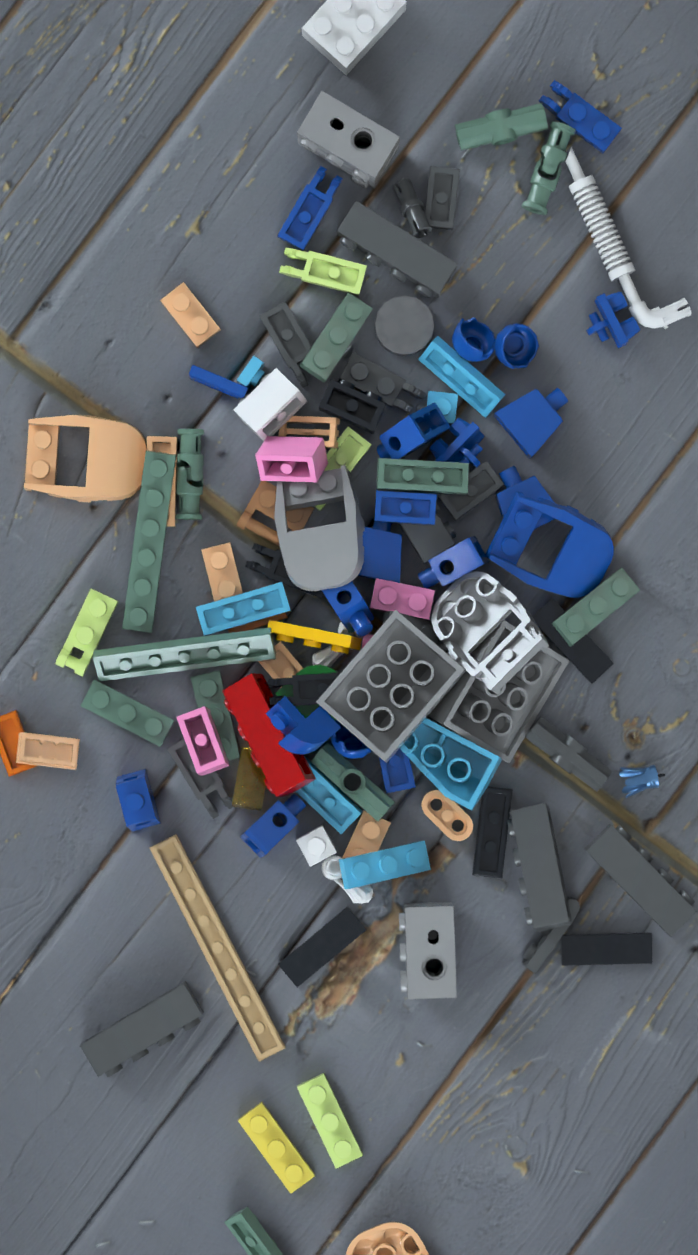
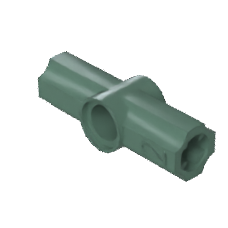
[455,103,548,151]
[311,743,395,822]

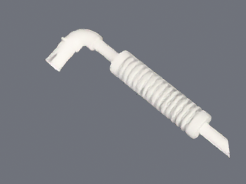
[565,146,691,329]

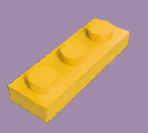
[267,620,362,654]

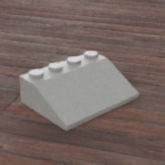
[316,610,466,763]
[428,620,569,763]

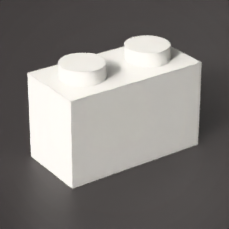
[234,368,307,441]

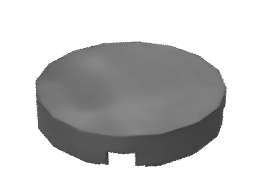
[375,295,434,356]

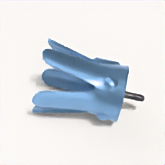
[619,765,665,798]

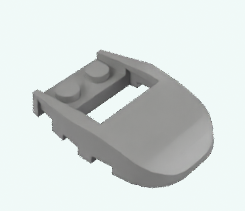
[274,465,365,591]
[431,571,549,695]

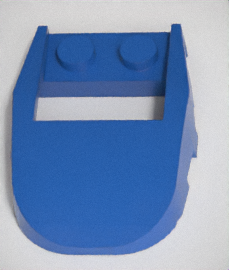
[485,491,614,598]

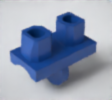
[586,292,640,349]
[430,418,485,468]

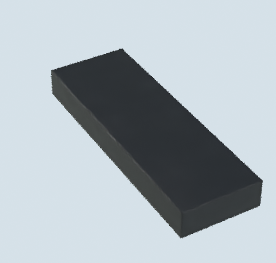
[532,598,614,684]
[472,786,513,879]
[278,906,366,987]
[561,933,652,966]

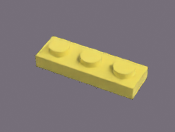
[238,1102,315,1194]

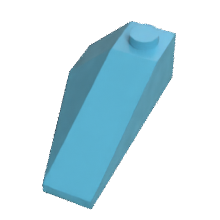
[400,718,502,811]

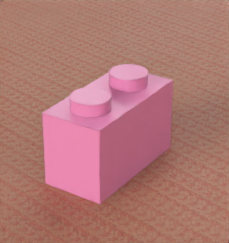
[255,436,328,483]
[370,578,435,620]
[176,706,230,776]

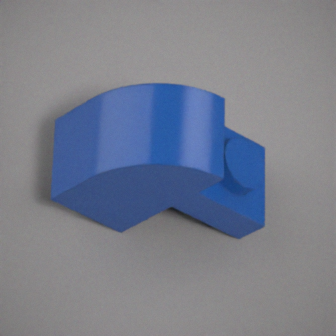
[266,696,341,754]

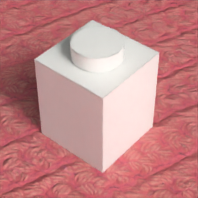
[296,825,337,867]

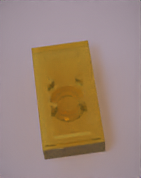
[232,747,266,811]

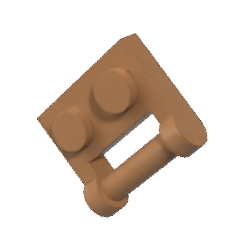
[236,481,315,546]

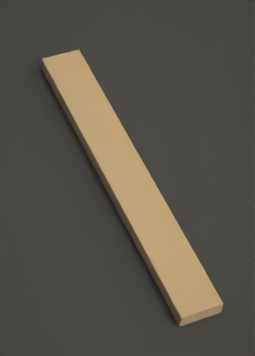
[150,834,286,1062]

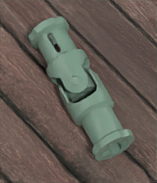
[521,121,576,215]
[176,429,204,520]

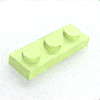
[297,1073,363,1169]

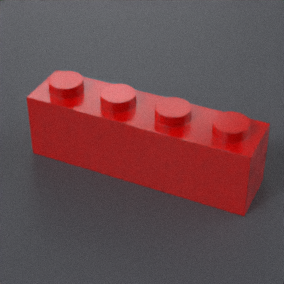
[222,673,316,797]

